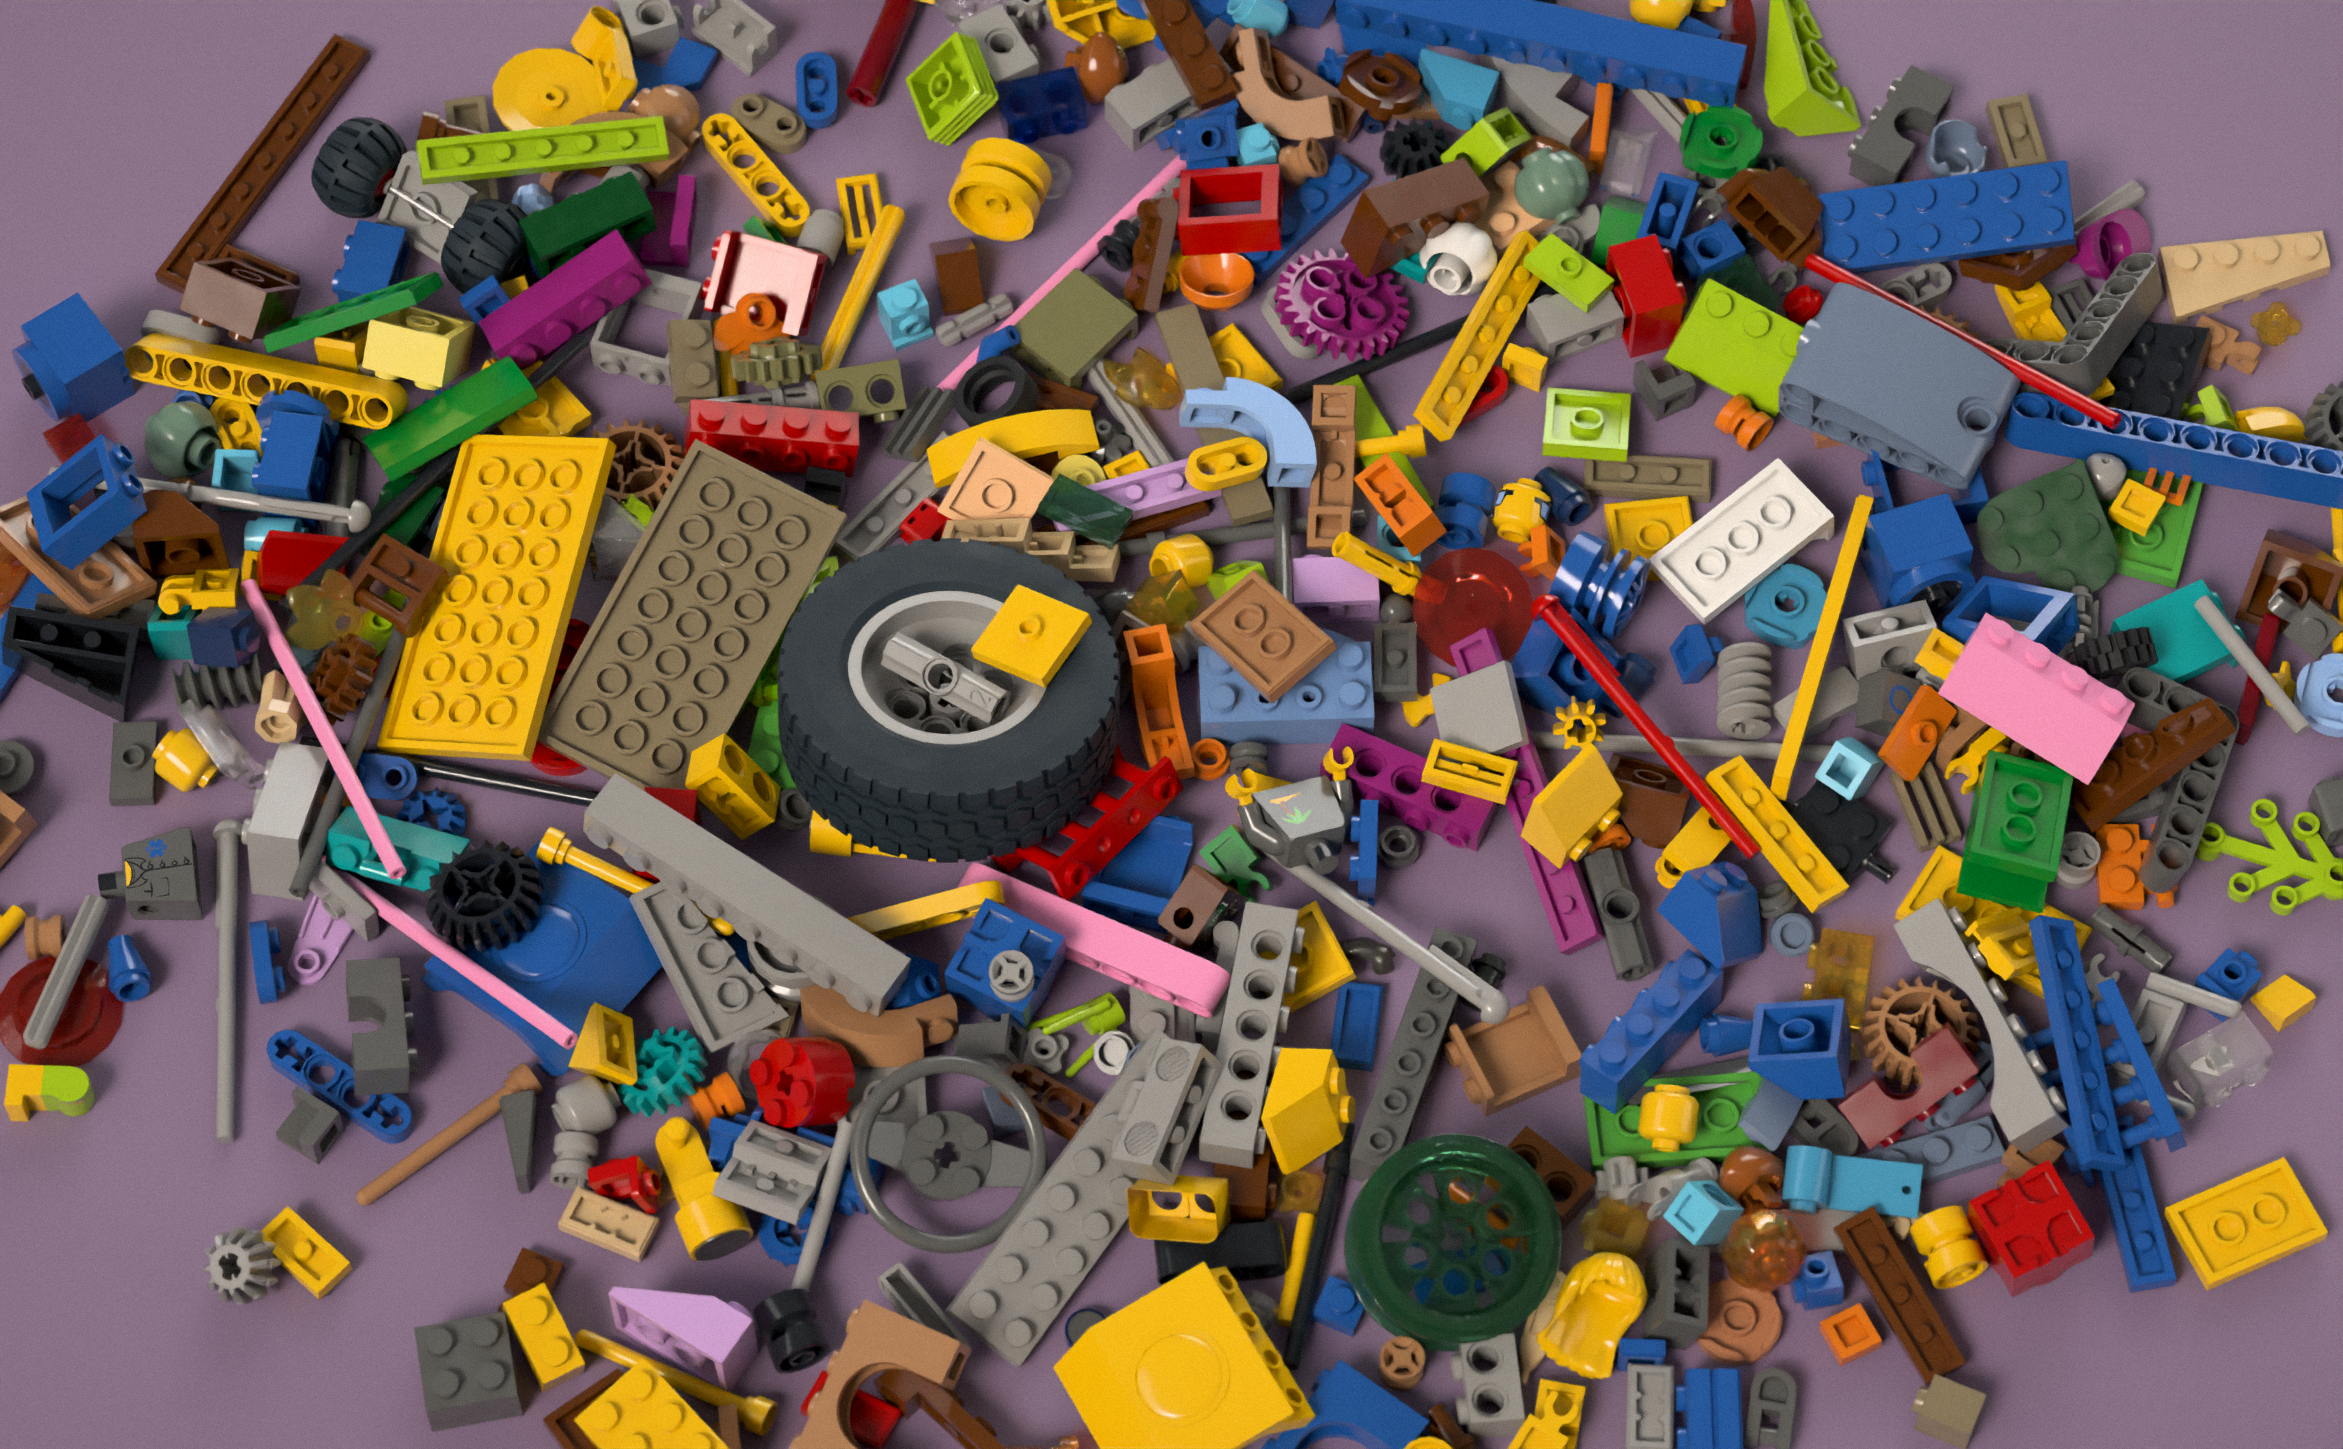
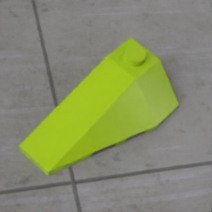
[1764,0,1861,137]

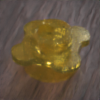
[2250,302,2301,346]
[1276,1171,1322,1215]

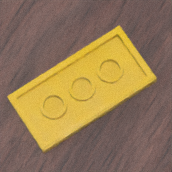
[1895,845,2093,1000]

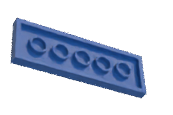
[1819,160,2076,274]

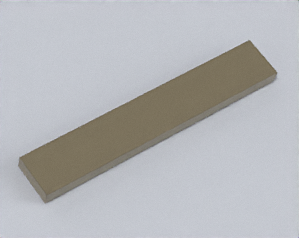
[1155,303,1273,527]

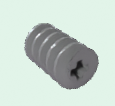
[1716,642,1772,740]

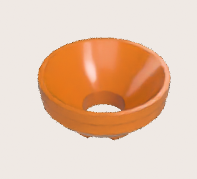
[1179,253,1254,312]

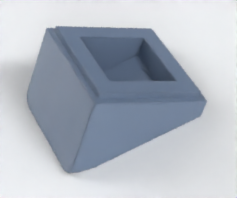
[981,1085,1025,1139]

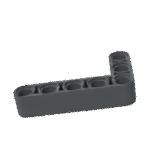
[1984,253,2163,396]
[2115,667,2239,893]

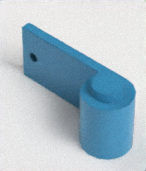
[1781,1145,1923,1219]

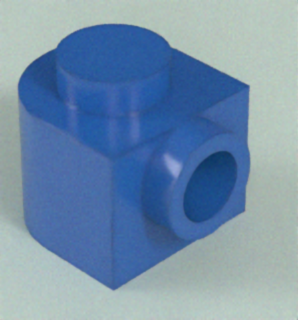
[1789,1251,1844,1311]

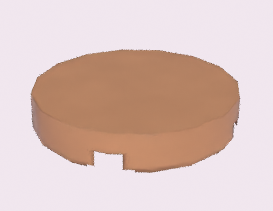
[1696,1276,1783,1366]

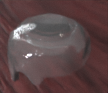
[727,1029,784,1100]

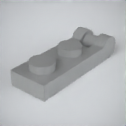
[1195,921,1239,1051]

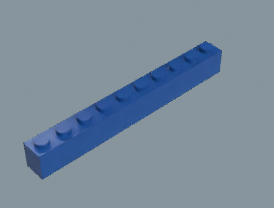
[1336,0,1747,108]

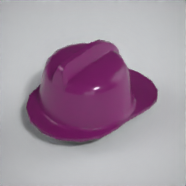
[2069,208,2151,281]

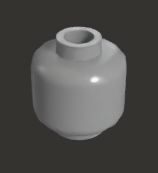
[551,1075,621,1136]

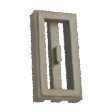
[1889,761,1962,853]

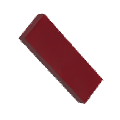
[2234,613,2280,745]

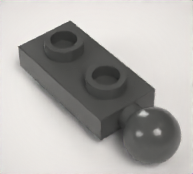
[1374,594,1417,702]

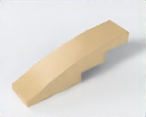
[942,518,1121,582]

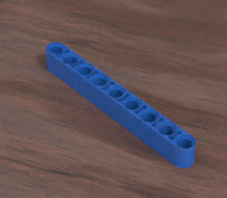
[2004,392,2343,510]

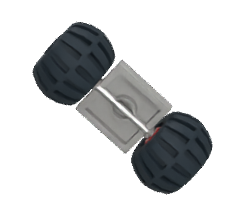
[311,117,530,294]

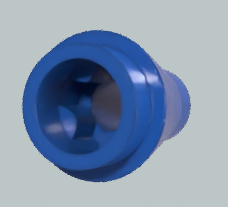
[107,935,152,1002]
[1699,1013,1754,1057]

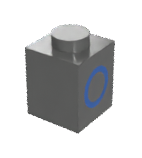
[1855,667,1920,737]

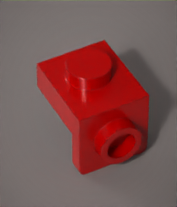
[588,1155,661,1214]

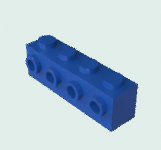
[1579,949,1723,1115]

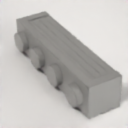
[877,1261,970,1347]

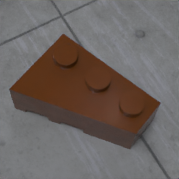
[1341,158,1490,279]

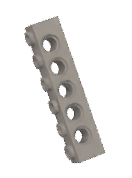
[1199,902,1305,1169]

